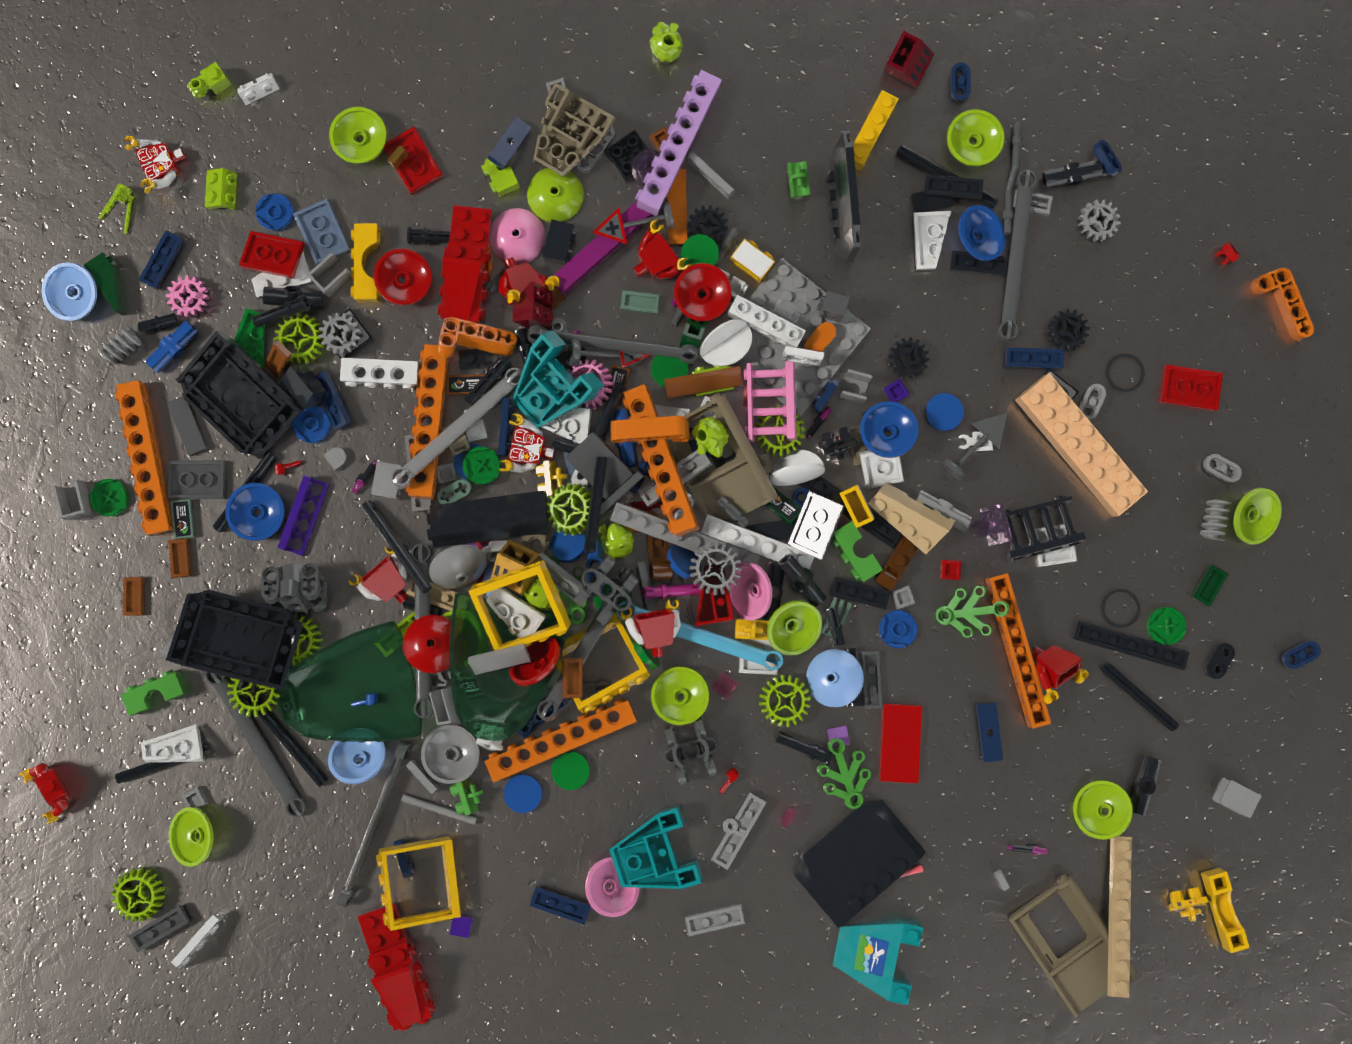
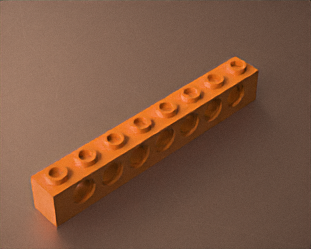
[406,344,449,500]
[115,380,173,536]
[623,384,700,537]
[985,573,1051,729]
[484,698,637,783]

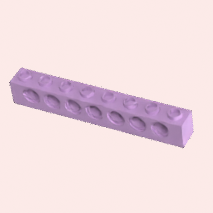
[635,70,722,216]

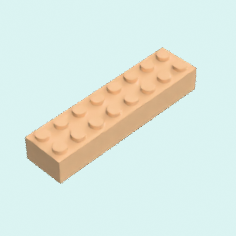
[1015,373,1148,517]

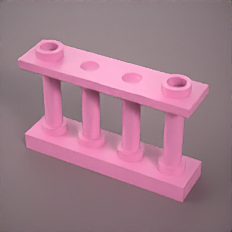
[744,361,797,442]

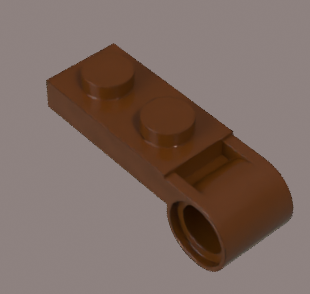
[647,534,672,580]
[874,535,918,591]

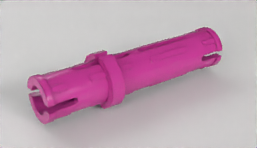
[642,583,701,600]

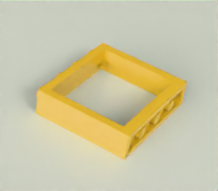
[468,560,571,650]
[556,612,650,714]
[376,836,461,931]

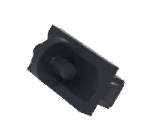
[818,426,858,460]

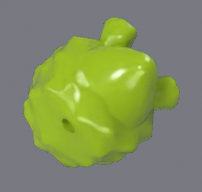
[649,21,683,63]
[692,417,729,457]
[599,523,634,559]
[523,577,560,610]

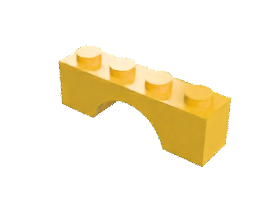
[853,90,899,171]
[351,223,381,303]
[1201,868,1250,953]

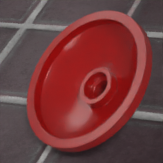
[373,249,432,305]
[674,263,732,321]
[403,615,462,673]
[510,636,561,686]

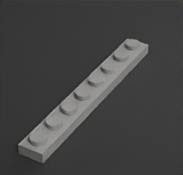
[610,501,760,566]

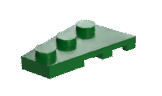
[234,308,265,368]

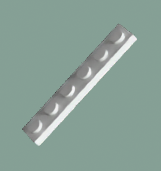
[700,514,815,569]

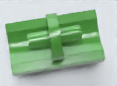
[787,161,810,198]
[450,777,483,815]

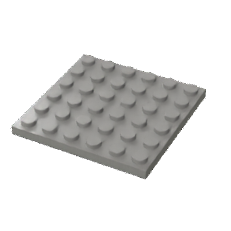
[732,258,871,416]

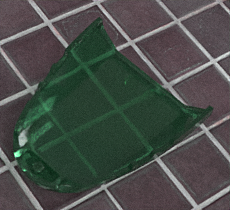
[449,593,572,741]
[276,620,423,743]

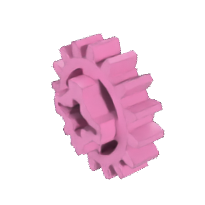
[166,275,210,318]

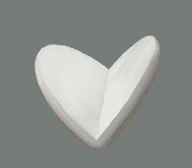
[700,319,752,366]
[769,450,825,486]

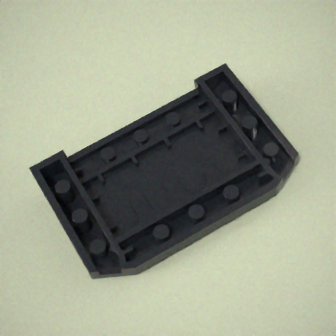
[827,131,861,262]
[176,330,303,459]
[166,590,303,691]
[794,799,926,928]

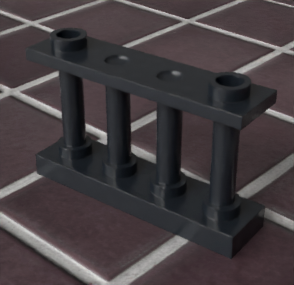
[995,495,1086,563]

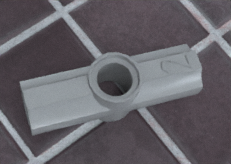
[915,490,972,532]

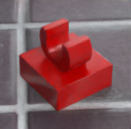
[1216,241,1241,265]

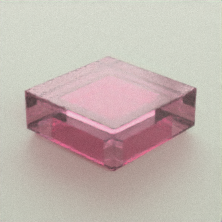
[711,672,738,699]
[780,806,797,828]

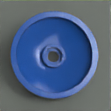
[958,205,1006,261]
[860,402,919,458]
[225,483,285,541]

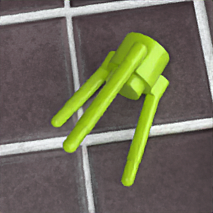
[98,184,134,234]

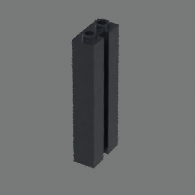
[427,490,549,548]

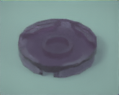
[632,149,666,187]

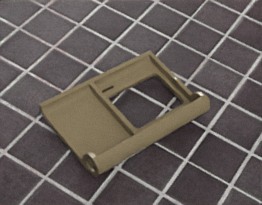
[667,393,778,522]
[1009,874,1138,1019]

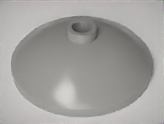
[429,545,487,589]
[421,725,480,784]

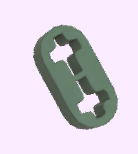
[437,478,472,504]

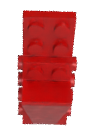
[438,205,492,324]
[357,902,435,1031]

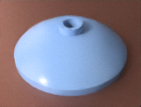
[42,263,97,321]
[806,649,864,707]
[328,729,386,784]

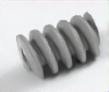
[96,325,142,365]
[1200,499,1232,541]

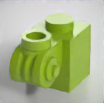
[187,62,232,98]
[481,158,520,197]

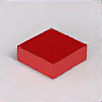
[940,560,962,580]

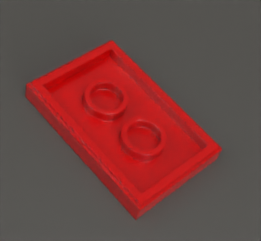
[384,126,443,195]
[239,231,305,279]
[1160,364,1223,411]

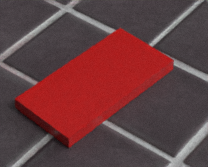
[879,703,922,784]

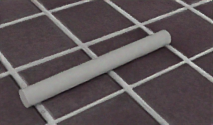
[401,794,477,825]

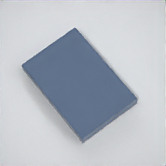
[293,198,351,266]

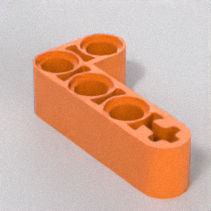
[1250,268,1314,341]
[437,317,517,358]
[611,416,689,443]

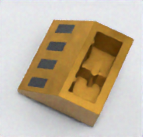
[491,540,542,596]

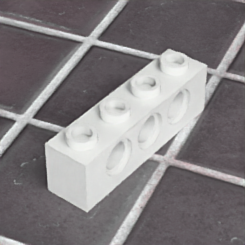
[728,295,806,348]
[340,358,421,390]

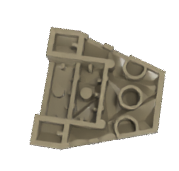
[533,83,616,177]

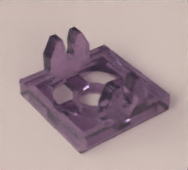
[971,503,1012,546]

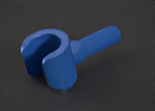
[351,693,378,707]

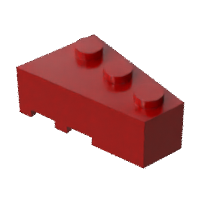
[695,563,734,626]

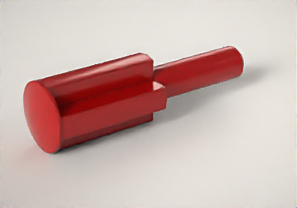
[631,501,663,511]

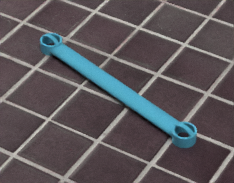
[616,601,783,670]

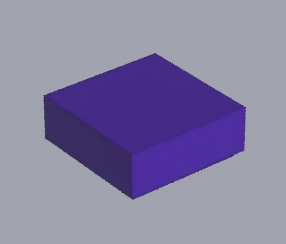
[883,378,910,403]
[449,915,473,938]

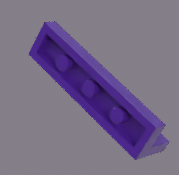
[277,475,330,556]

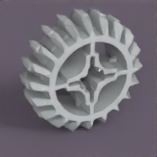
[690,542,742,595]

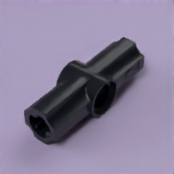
[1042,160,1103,188]
[263,286,323,309]
[778,554,826,607]
[762,562,785,621]
[1131,755,1162,816]

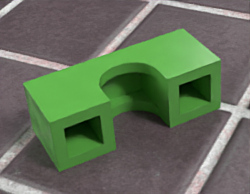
[831,521,883,582]
[121,670,189,716]

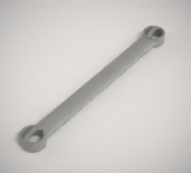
[391,368,522,489]

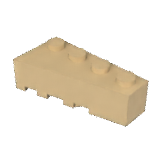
[868,482,955,554]

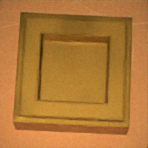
[388,146,408,169]

